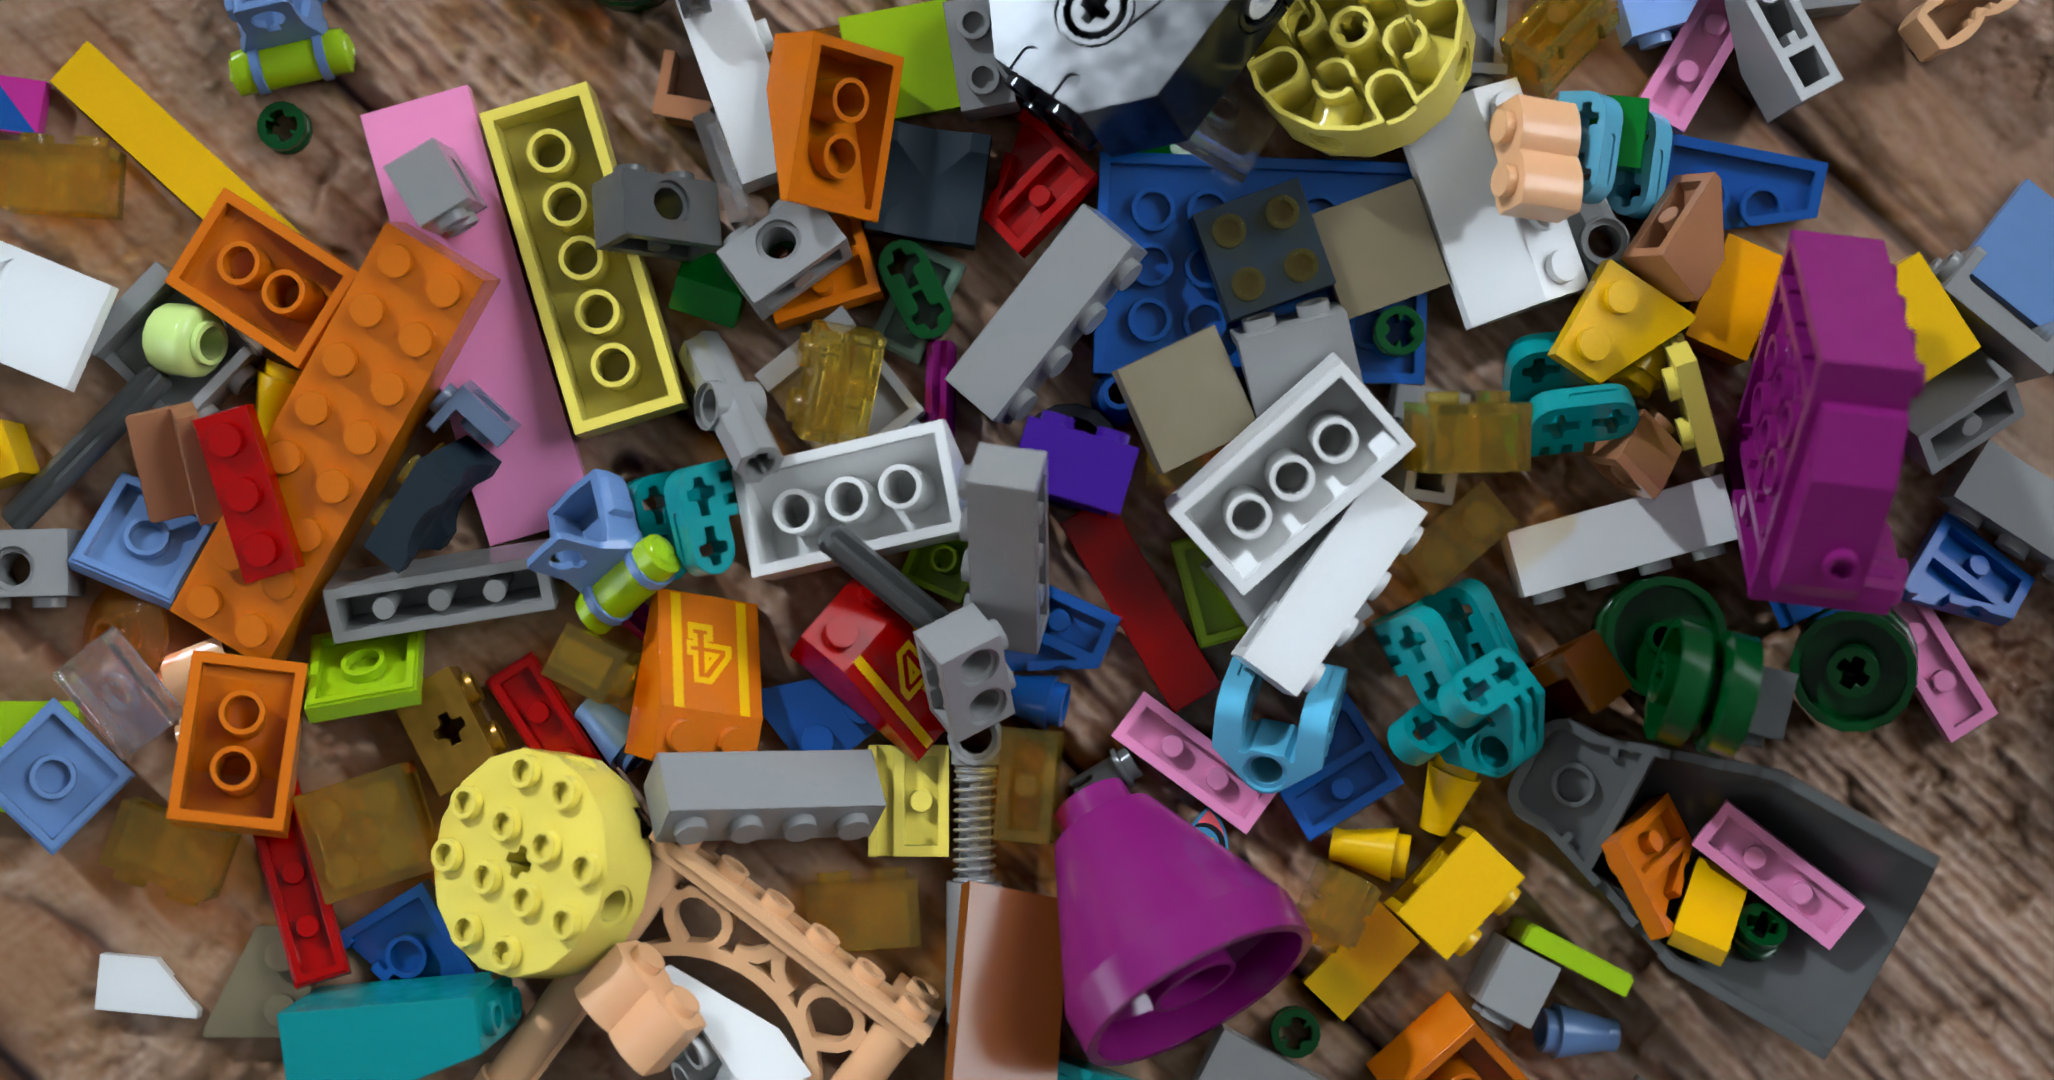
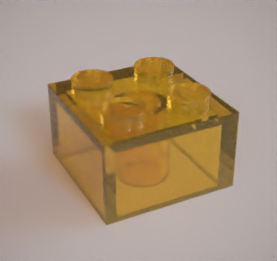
[292,760,438,905]

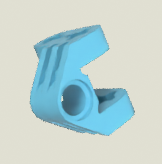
[1553,90,1673,220]
[1212,657,1348,794]

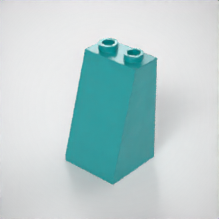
[277,972,522,1080]

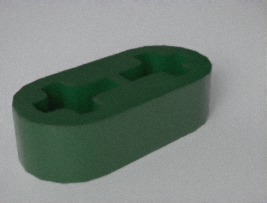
[878,239,953,342]

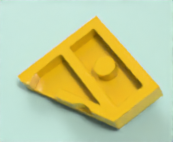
[1547,259,1697,385]

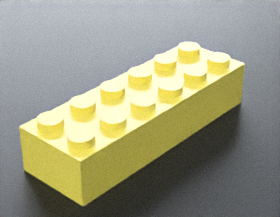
[479,81,690,439]

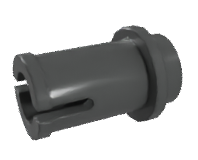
[1068,747,1143,793]

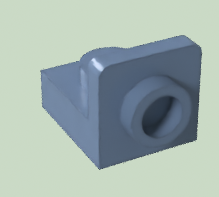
[425,380,521,447]

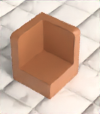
[652,49,716,133]

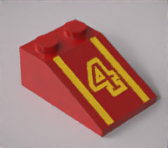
[790,577,945,763]

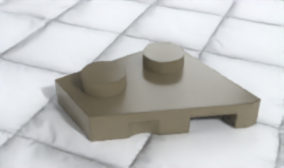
[203,924,316,1038]

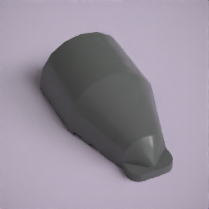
[1507,718,1941,1060]

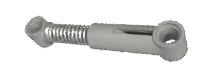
[944,722,1004,1055]

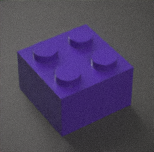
[1019,410,1139,520]

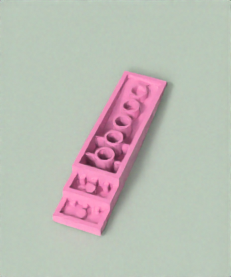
[360,85,586,547]

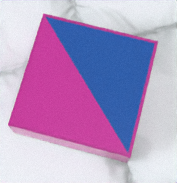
[0,75,52,139]

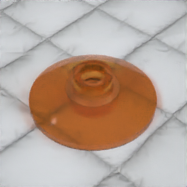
[82,586,169,692]

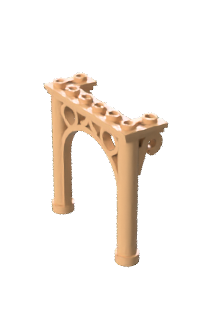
[472,831,945,1080]

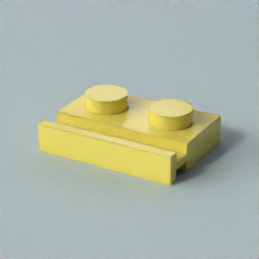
[1661,332,1724,467]
[868,744,950,857]

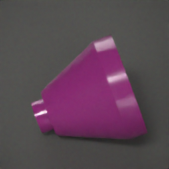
[1054,778,1312,1066]

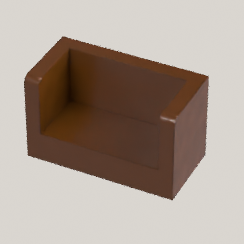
[1525,629,1632,724]

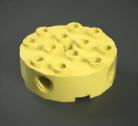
[1247,0,1476,157]
[431,748,652,979]

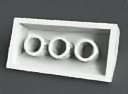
[1402,77,1589,330]
[1164,352,1416,596]
[731,419,967,581]

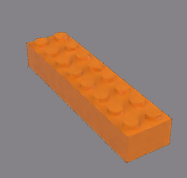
[169,222,501,660]

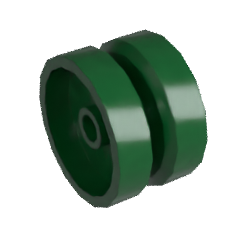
[1591,576,1728,697]
[1790,608,1918,732]
[1644,618,1764,759]

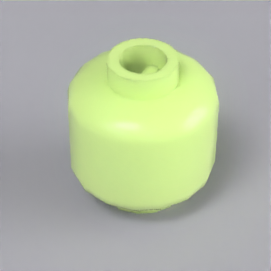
[142,303,228,377]

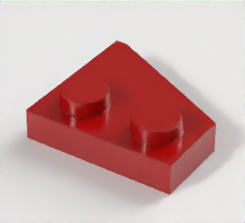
[982,108,1099,259]

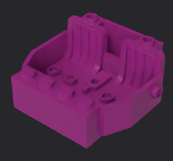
[1724,229,1926,615]

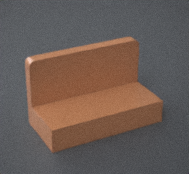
[125,401,222,526]

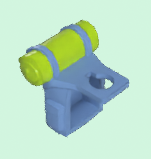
[224,0,356,97]
[526,469,682,634]

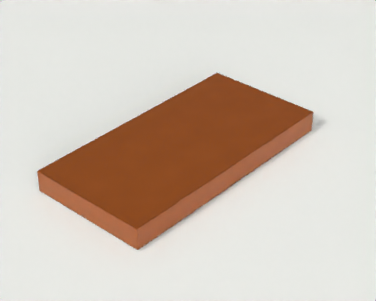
[944,881,1064,1080]

